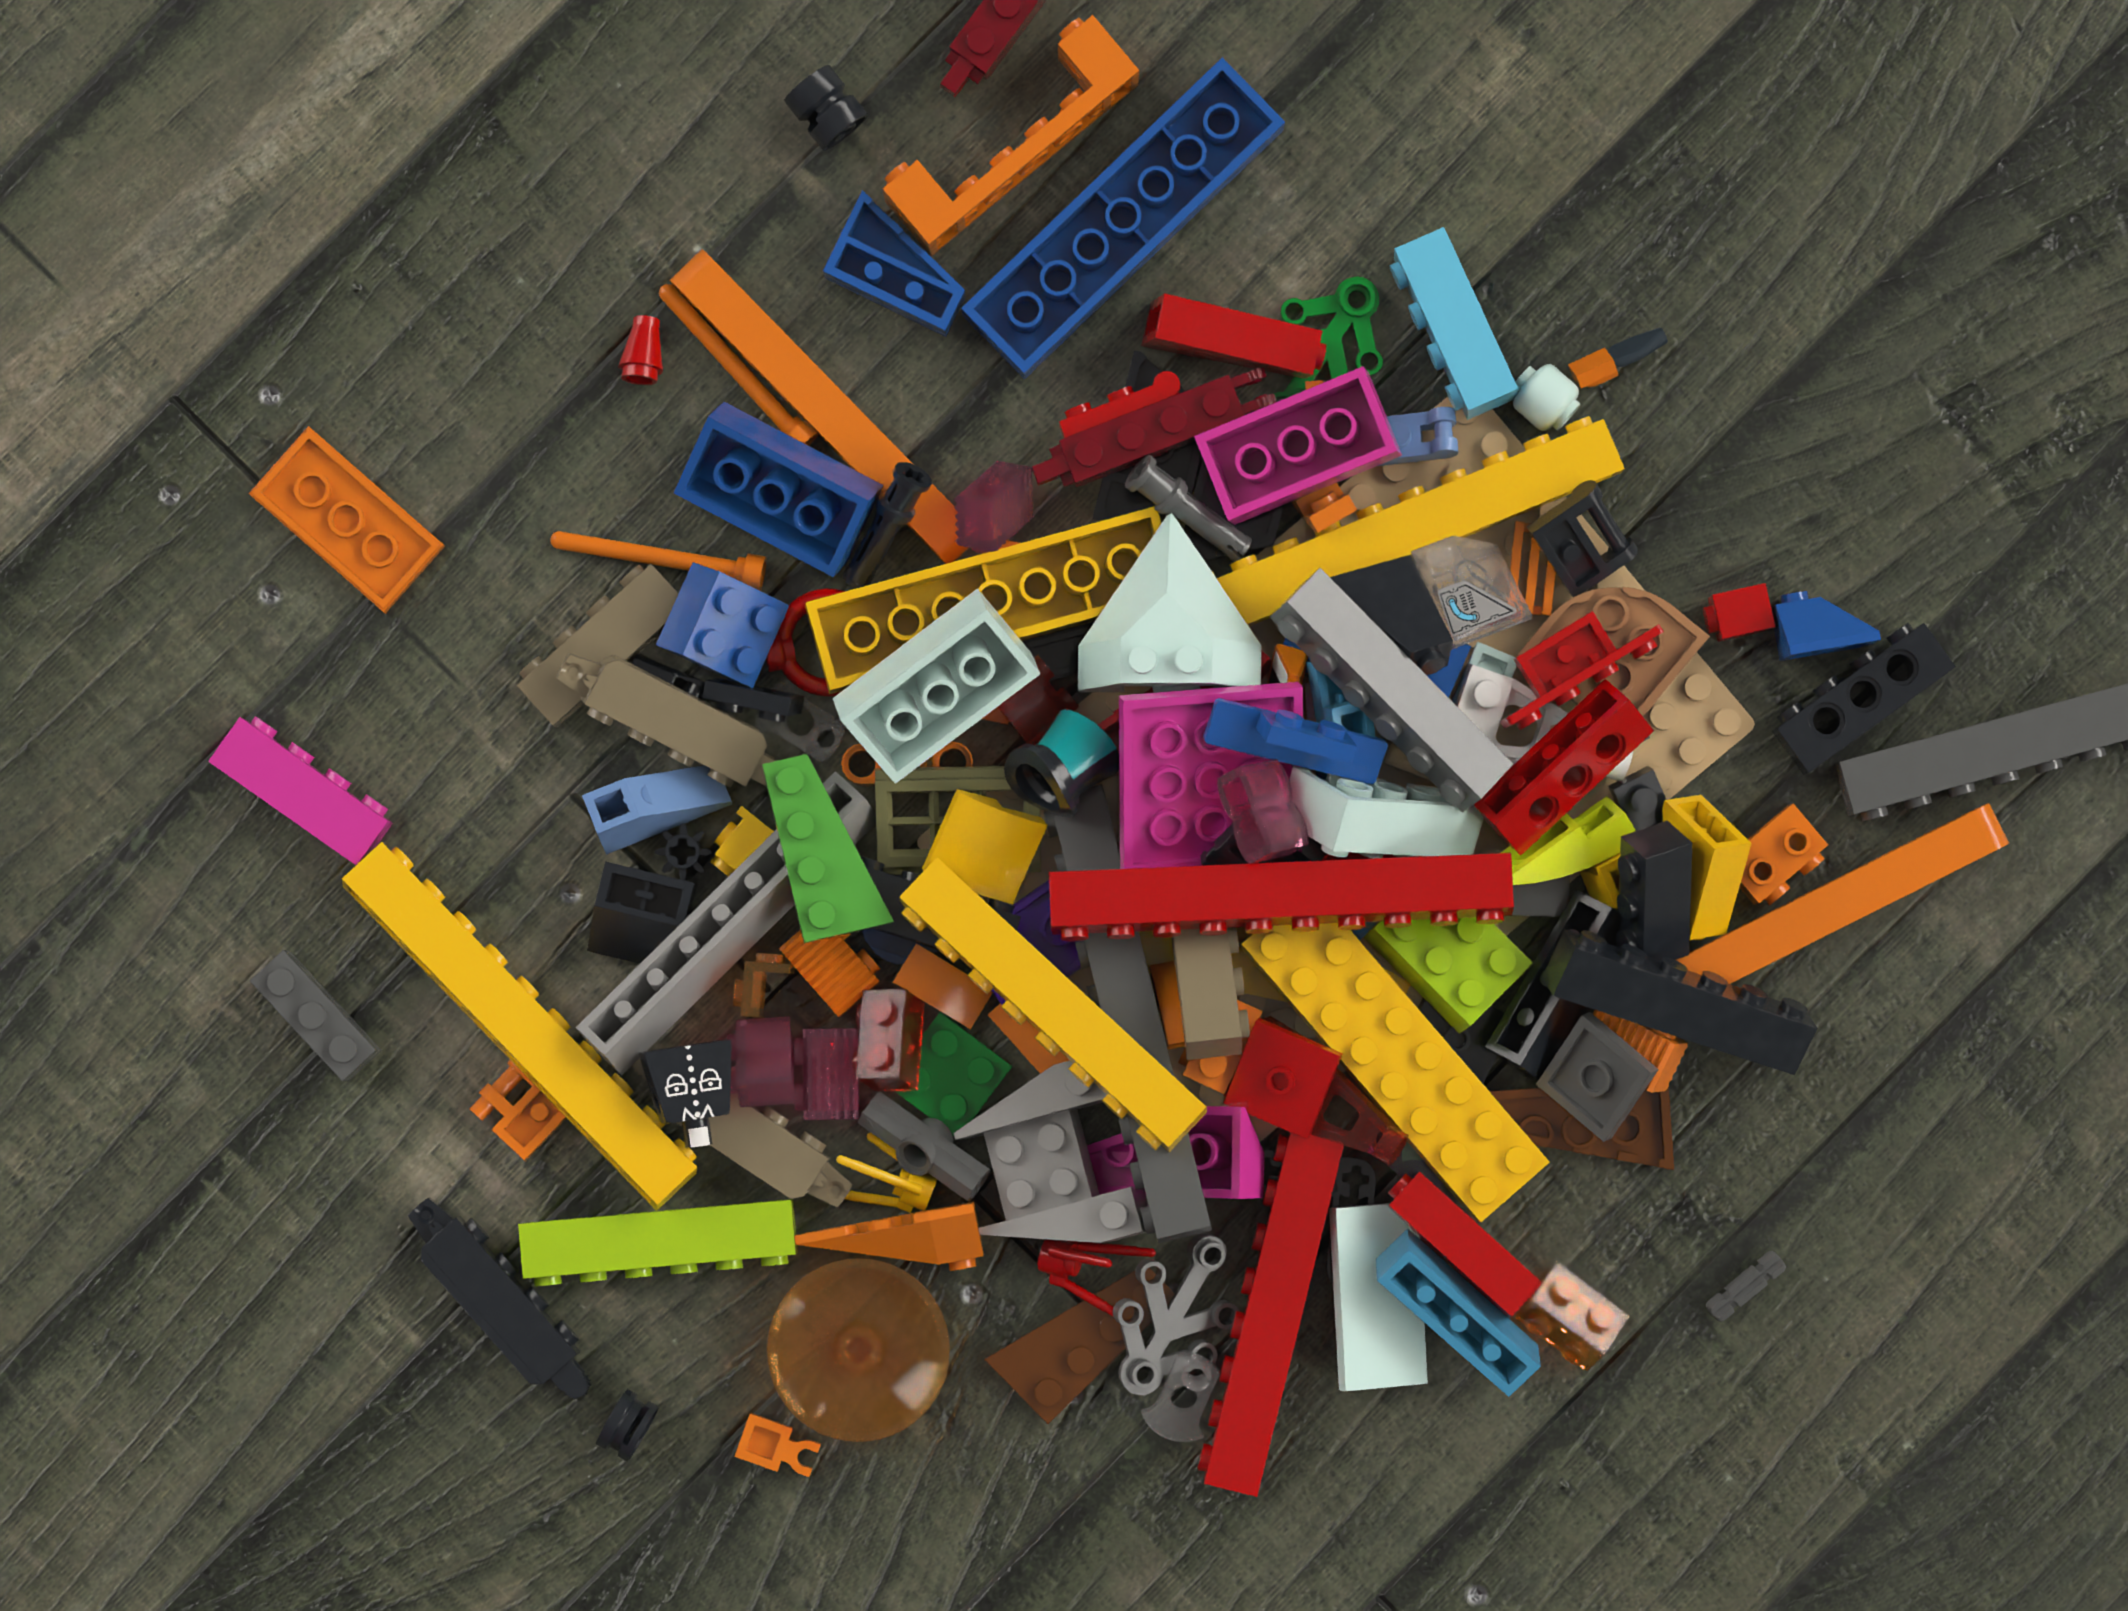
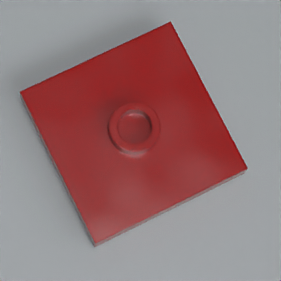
[1223,1018,1343,1139]

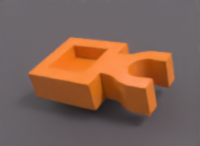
[734,1413,821,1477]

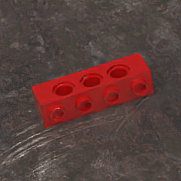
[1473,679,1654,856]

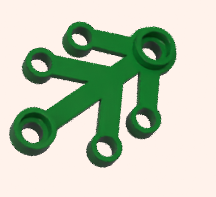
[1274,277,1383,402]

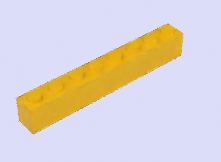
[899,857,1207,1152]

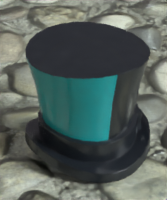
[1004,710,1119,818]

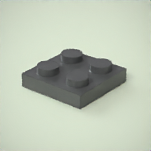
[1536,1012,1659,1142]

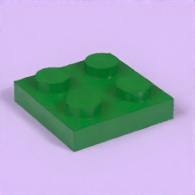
[886,1012,1013,1136]

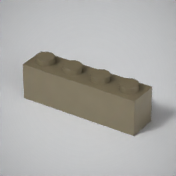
[516,564,678,728]
[1171,927,1250,1060]

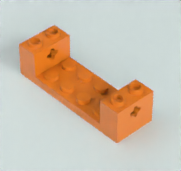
[882,15,1139,257]

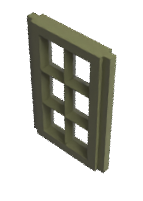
[875,766,1041,875]

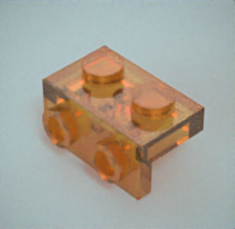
[733,953,795,1018]
[1516,1262,1630,1371]

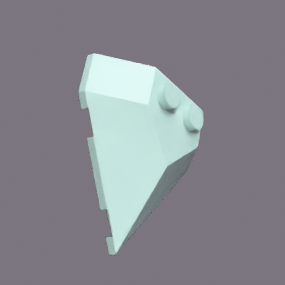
[1078,513,1261,692]

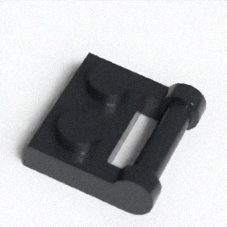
[1526,480,1638,597]

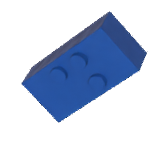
[674,402,884,577]

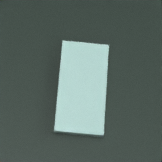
[1329,1203,1428,1391]

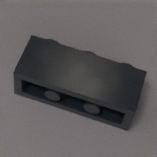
[1616,821,1693,961]

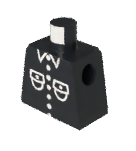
[639,1039,732,1148]

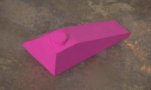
[1087,1106,1264,1199]

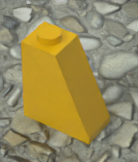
[1662,795,1752,940]

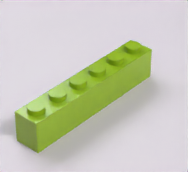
[518,1199,798,1286]

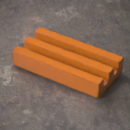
[1506,521,1556,617]

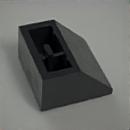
[587,861,697,964]

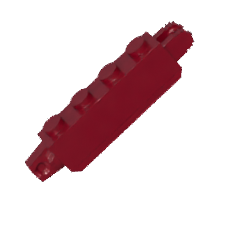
[940,0,1046,98]
[1031,367,1277,487]

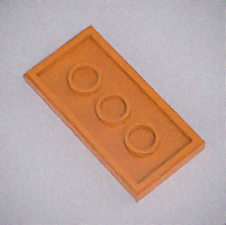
[249,426,445,614]

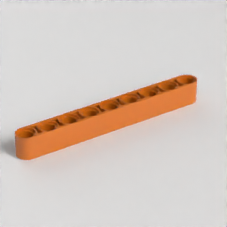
[669,249,981,564]
[1676,803,2009,984]

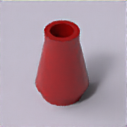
[618,315,663,385]

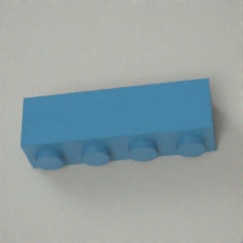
[1376,1228,1541,1397]

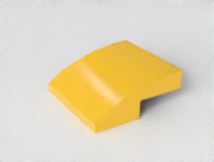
[922,789,1048,904]

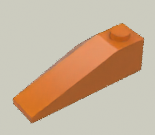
[794,1201,984,1271]

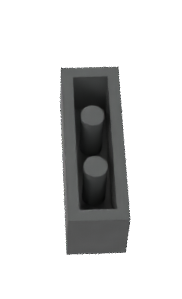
[250,950,382,1081]

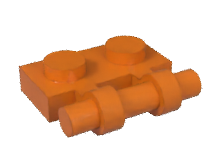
[469,1060,567,1162]

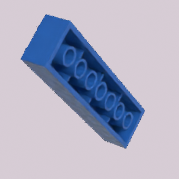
[961,57,1285,380]

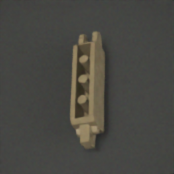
[556,653,778,787]
[632,1058,853,1207]

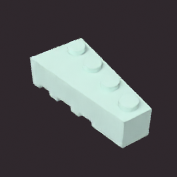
[1279,766,1484,859]

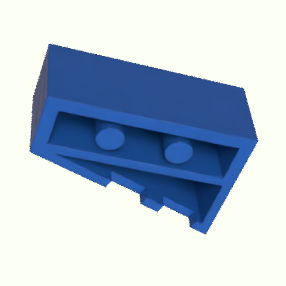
[823,190,966,337]

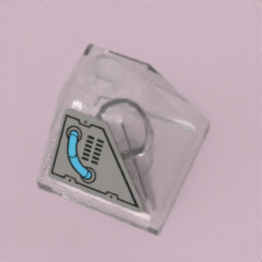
[1411,536,1532,650]

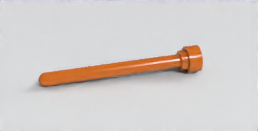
[659,284,819,446]
[550,531,767,591]

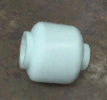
[1513,364,1581,431]

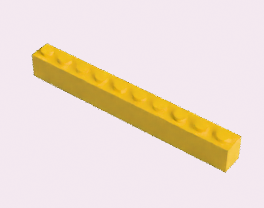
[1212,416,1625,627]
[342,842,697,1211]

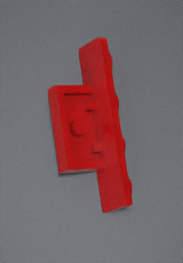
[1500,611,1664,730]

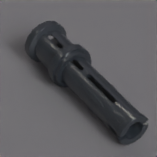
[843,462,932,588]

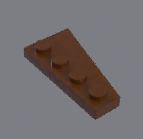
[984,1267,1175,1424]

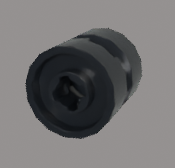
[784,65,868,151]

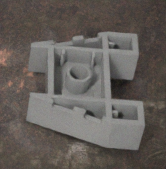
[954,1061,1148,1243]

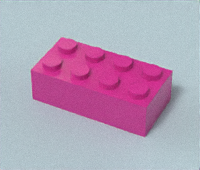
[1194,366,1402,525]

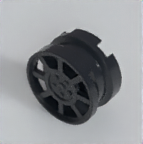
[596,1388,659,1462]

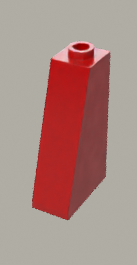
[1141,293,1326,379]
[1388,1171,1542,1318]

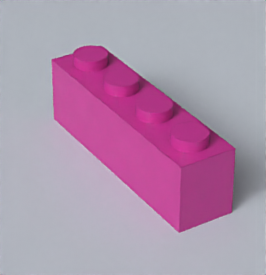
[208,716,393,865]

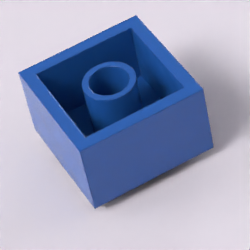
[656,562,790,688]

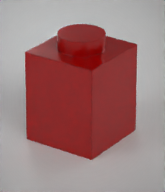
[1703,583,1776,642]

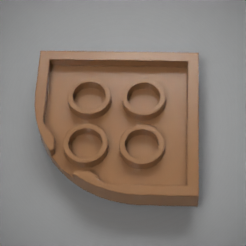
[1517,587,1710,716]

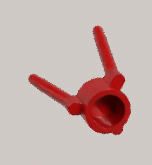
[1038,1239,1156,1317]

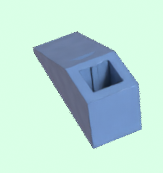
[582,765,732,855]

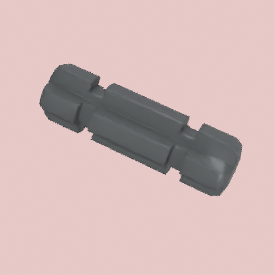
[1706,1251,1786,1322]

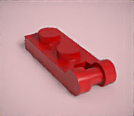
[1059,371,1180,438]

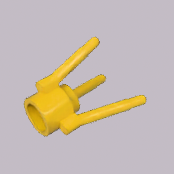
[836,1132,937,1213]

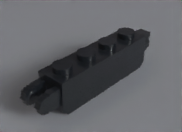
[408,1197,592,1400]

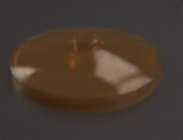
[767,1258,950,1442]

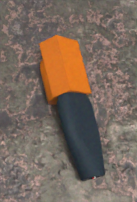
[1568,327,1668,389]

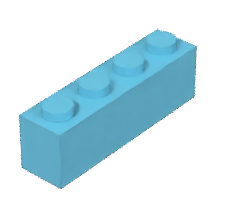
[1389,227,1518,420]

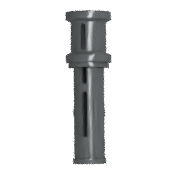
[1125,455,1252,562]

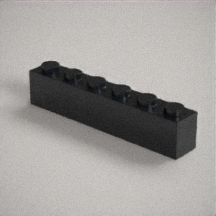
[1542,929,1818,1075]

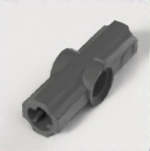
[857,1091,991,1202]

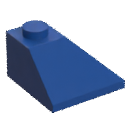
[1771,591,1881,661]

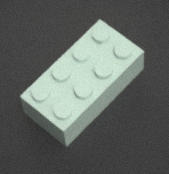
[833,588,1040,784]

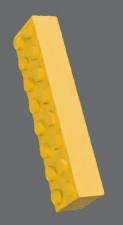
[805,506,1161,694]
[1238,923,1550,1222]

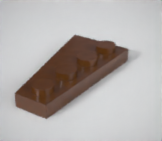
[1489,1087,1674,1170]

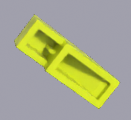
[1501,796,1636,885]

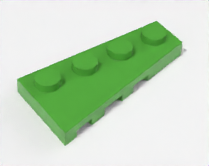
[762,754,894,944]

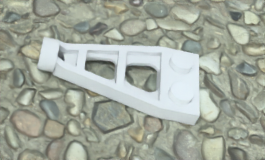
[1455,664,1633,782]

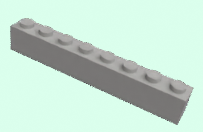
[575,771,876,1076]

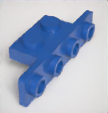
[1203,698,1388,784]

